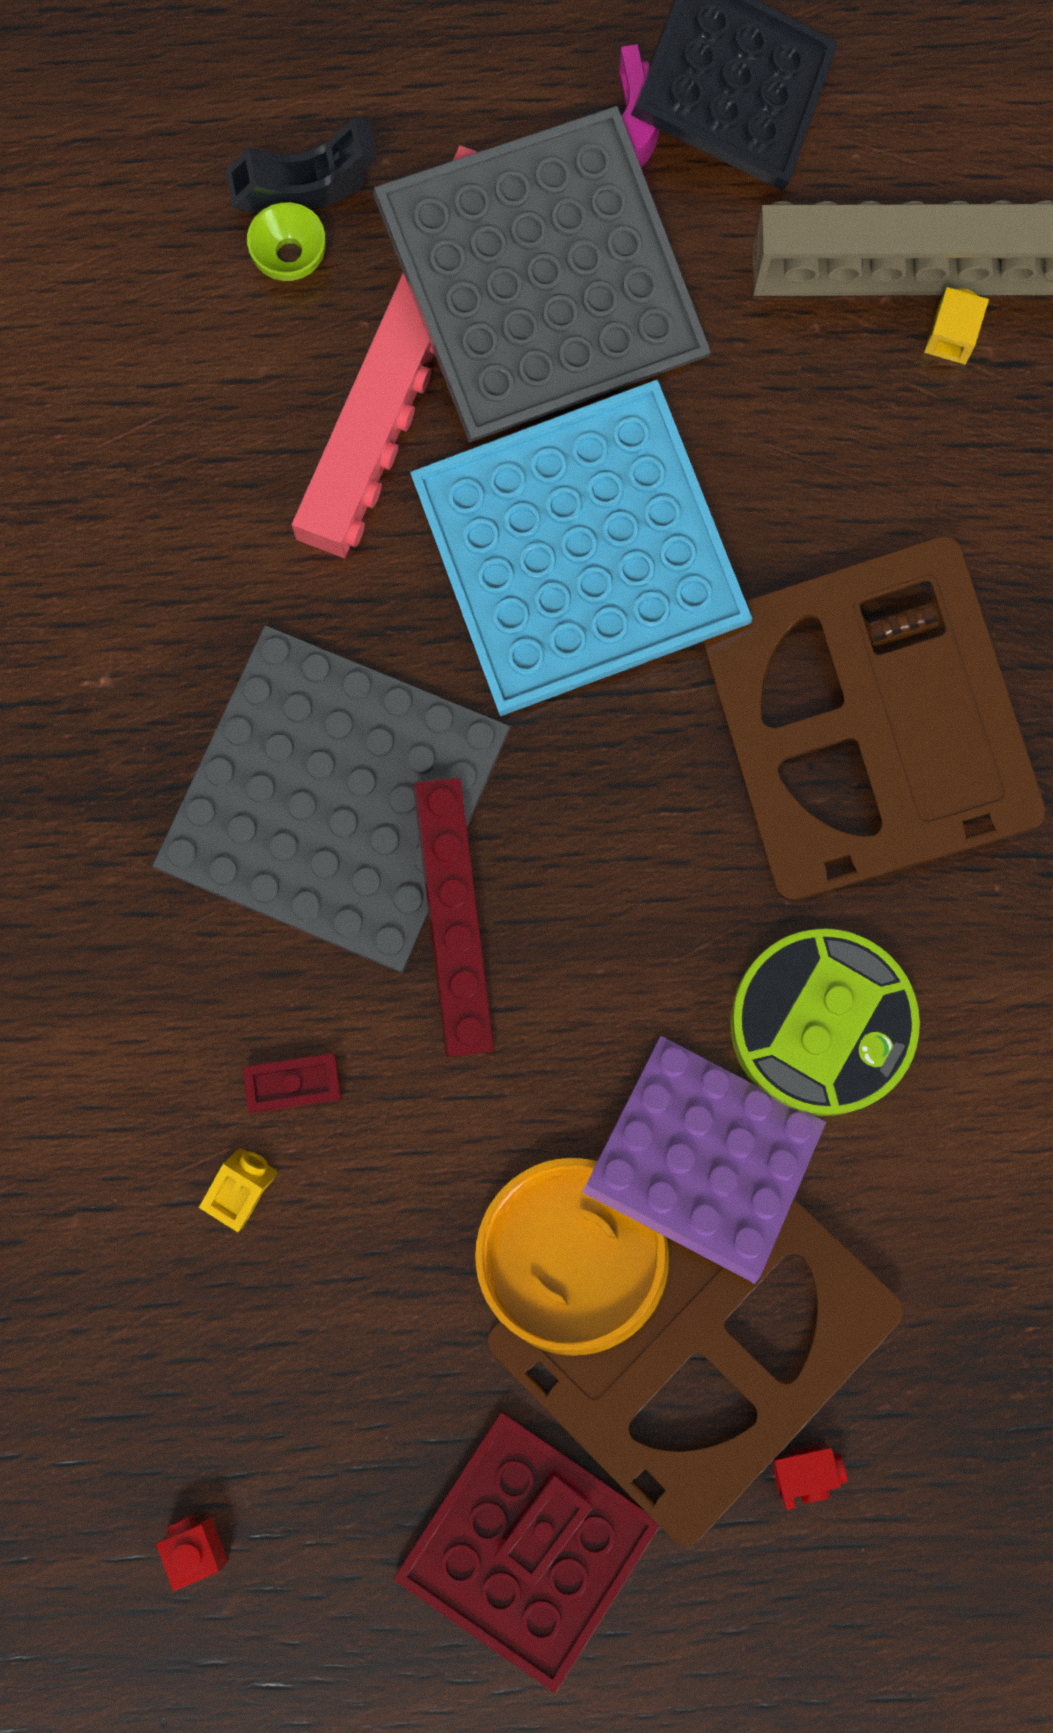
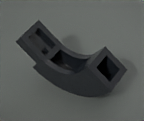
[226,116,376,214]

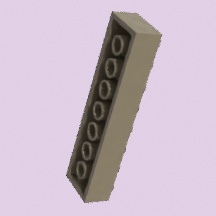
[752,201,1053,296]

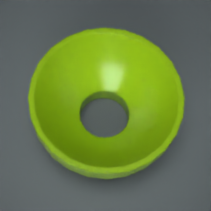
[247,202,326,281]

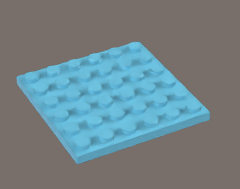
[410,380,752,716]

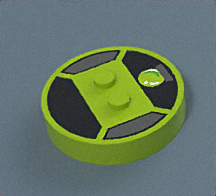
[730,929,920,1116]

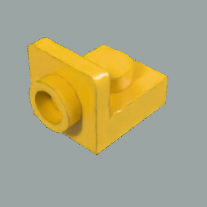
[199,1148,278,1232]

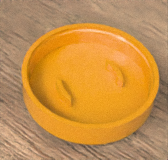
[475,1158,669,1356]

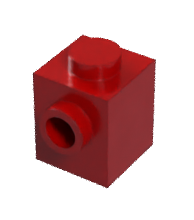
[156,1515,228,1592]

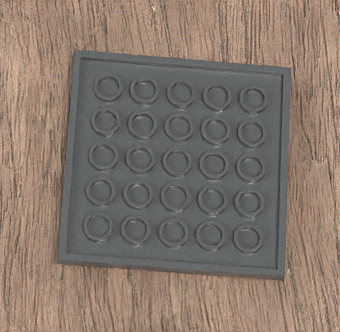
[373,106,711,443]
[153,626,510,974]

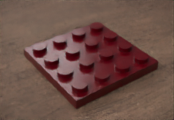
[393,1410,660,1694]

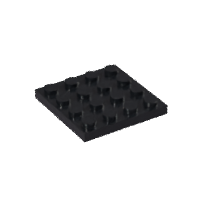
[631,0,838,191]

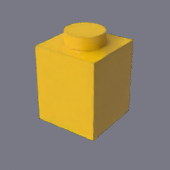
[924,287,989,365]

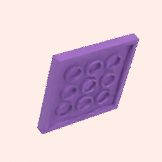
[582,1036,826,1284]

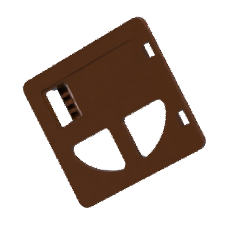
[703,537,1045,900]
[488,1199,903,1545]

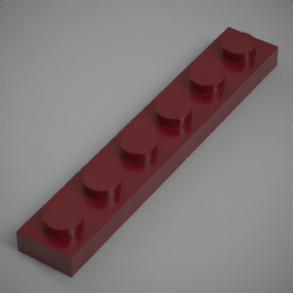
[413,778,494,1057]

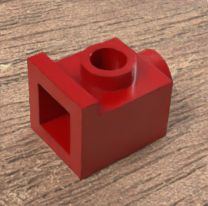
[771,1442,847,1510]

